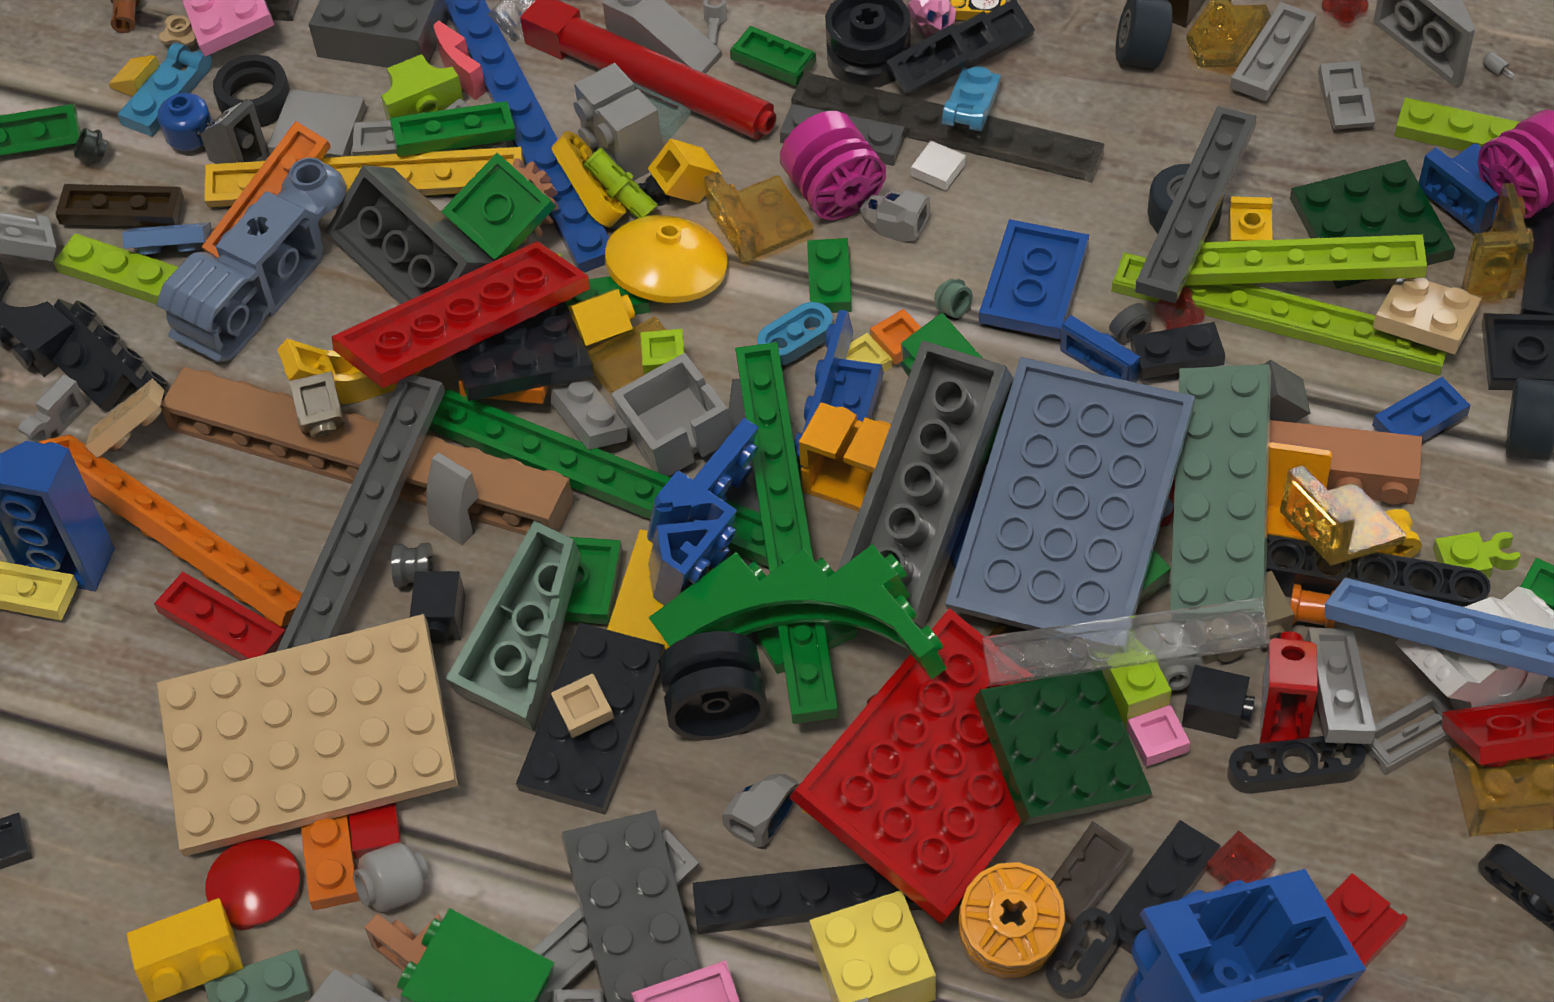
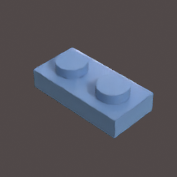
[122,222,212,254]

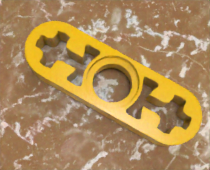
[552,131,626,227]

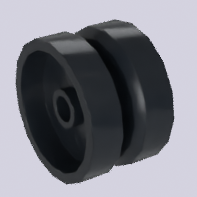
[825,0,911,88]
[658,631,768,740]

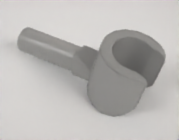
[703,0,727,45]

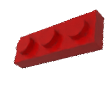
[154,571,285,661]

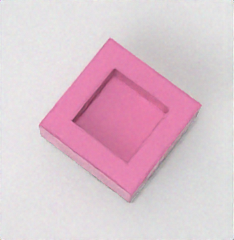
[1127,705,1190,767]

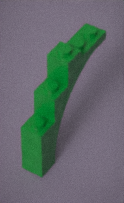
[648,544,947,679]

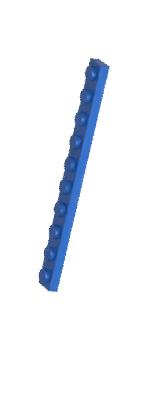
[445,0,609,272]

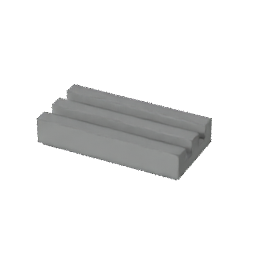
[1362,691,1452,775]

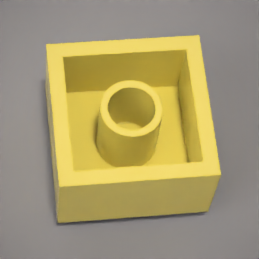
[809,891,936,1002]

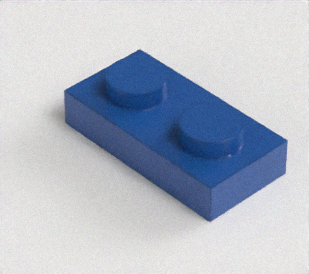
[1372,377,1471,442]

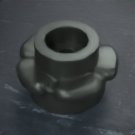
[74,128,107,166]

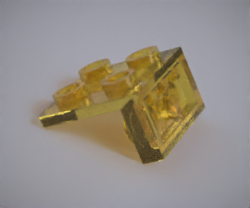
[704,171,814,263]
[1280,465,1406,566]

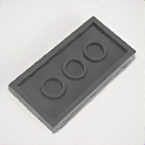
[561,810,700,1002]

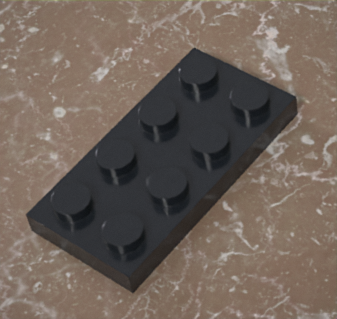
[516,623,666,815]

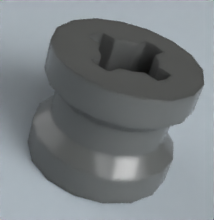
[391,543,434,588]

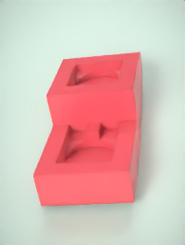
[433,20,486,101]

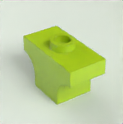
[381,54,464,121]

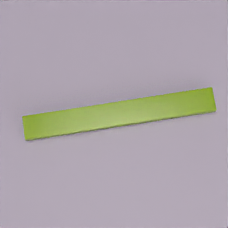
[1111,252,1447,376]

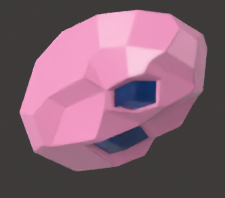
[907,0,956,39]

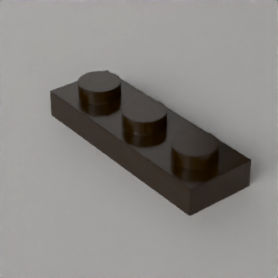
[55,184,184,227]

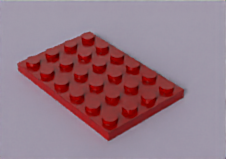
[789,608,1037,924]

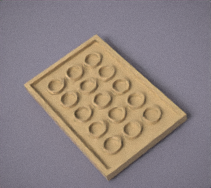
[157,614,459,856]

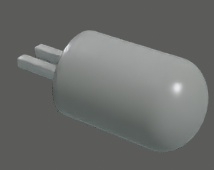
[1483,52,1514,80]

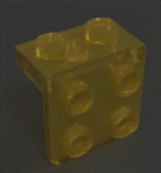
[1461,183,1533,301]

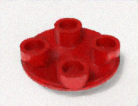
[205,839,301,930]

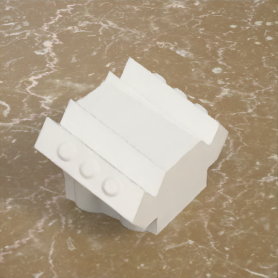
[1395,586,1554,710]

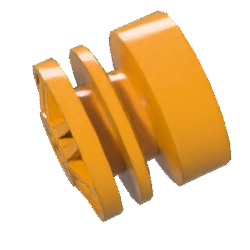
[958,862,1065,979]

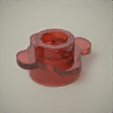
[1321,0,1369,24]
[1155,287,1205,330]

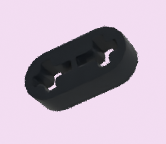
[1046,909,1119,998]

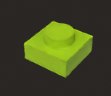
[640,329,685,375]

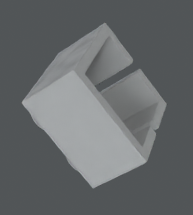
[574,63,662,180]
[611,353,733,476]

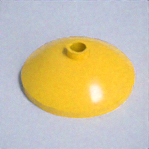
[605,215,727,303]

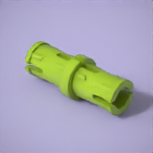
[583,147,658,219]

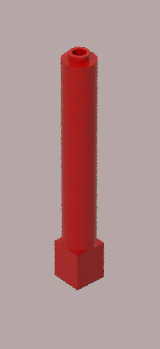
[520,0,776,140]

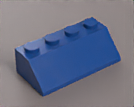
[0,441,115,592]

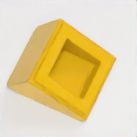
[108,55,160,97]

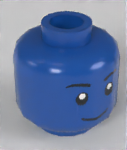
[157,93,212,151]

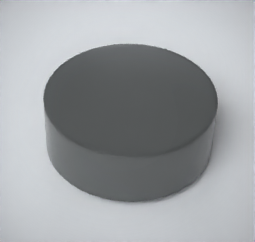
[1109,303,1152,343]

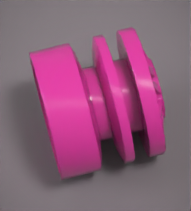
[1478,109,1554,219]
[780,110,886,220]

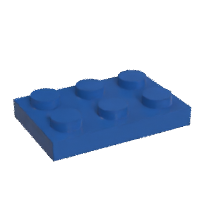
[979,219,1089,339]

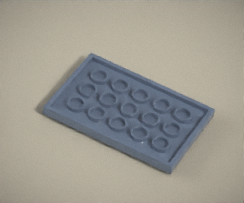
[945,357,1195,653]

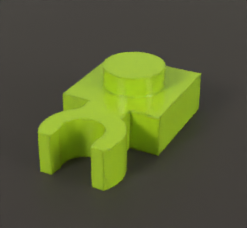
[1433,531,1521,578]

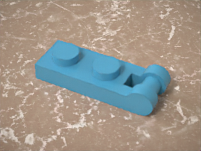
[117,42,212,137]
[942,67,1001,132]

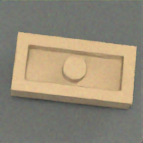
[85,378,164,458]

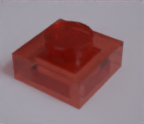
[1206,830,1276,886]

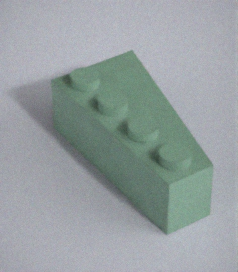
[446,521,581,732]

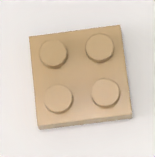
[1373,277,1482,355]

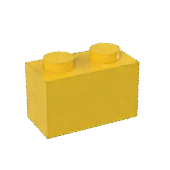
[126,898,243,1002]

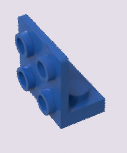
[1419,144,1508,235]

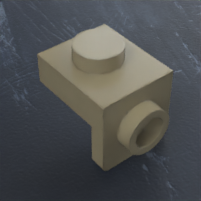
[289,371,345,437]

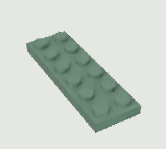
[1170,364,1271,622]

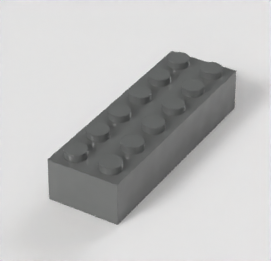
[838,340,1014,629]

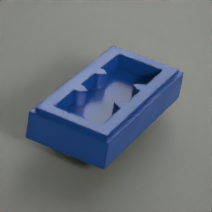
[1060,315,1140,383]

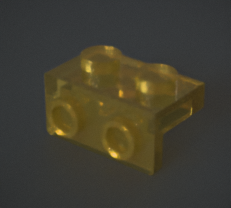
[1186,0,1271,68]

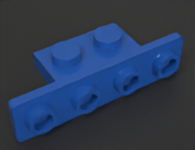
[794,310,884,468]

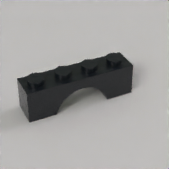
[0,261,75,377]

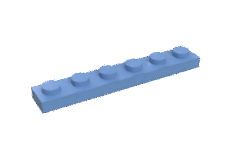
[1324,578,1554,678]

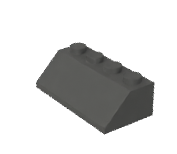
[325,165,494,304]

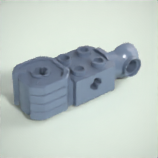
[157,158,347,362]

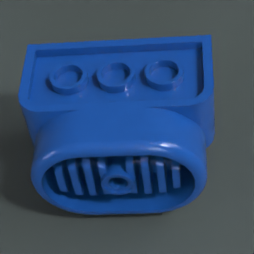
[1119,869,1366,1002]

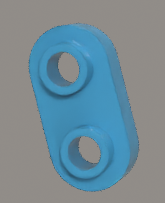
[757,302,833,366]

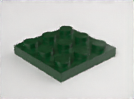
[1290,159,1456,289]
[974,669,1152,826]

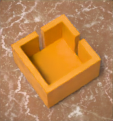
[799,402,891,512]

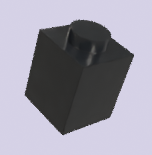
[410,571,466,644]
[1182,665,1255,739]

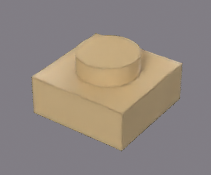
[551,673,614,738]

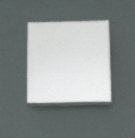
[911,141,966,191]

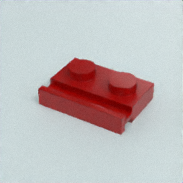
[1325,873,1408,968]

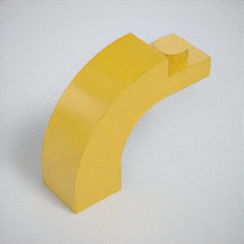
[277,338,423,404]

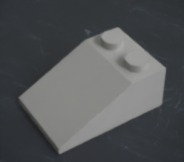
[1373,0,1475,88]

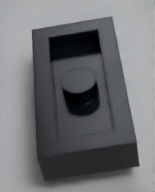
[1131,322,1226,379]

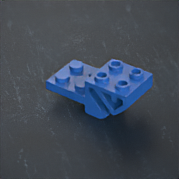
[647,418,759,605]

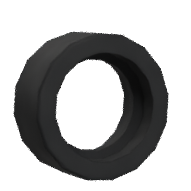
[213,54,290,126]

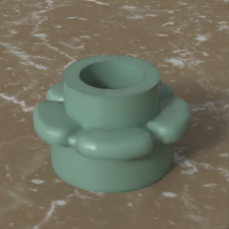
[934,279,973,318]

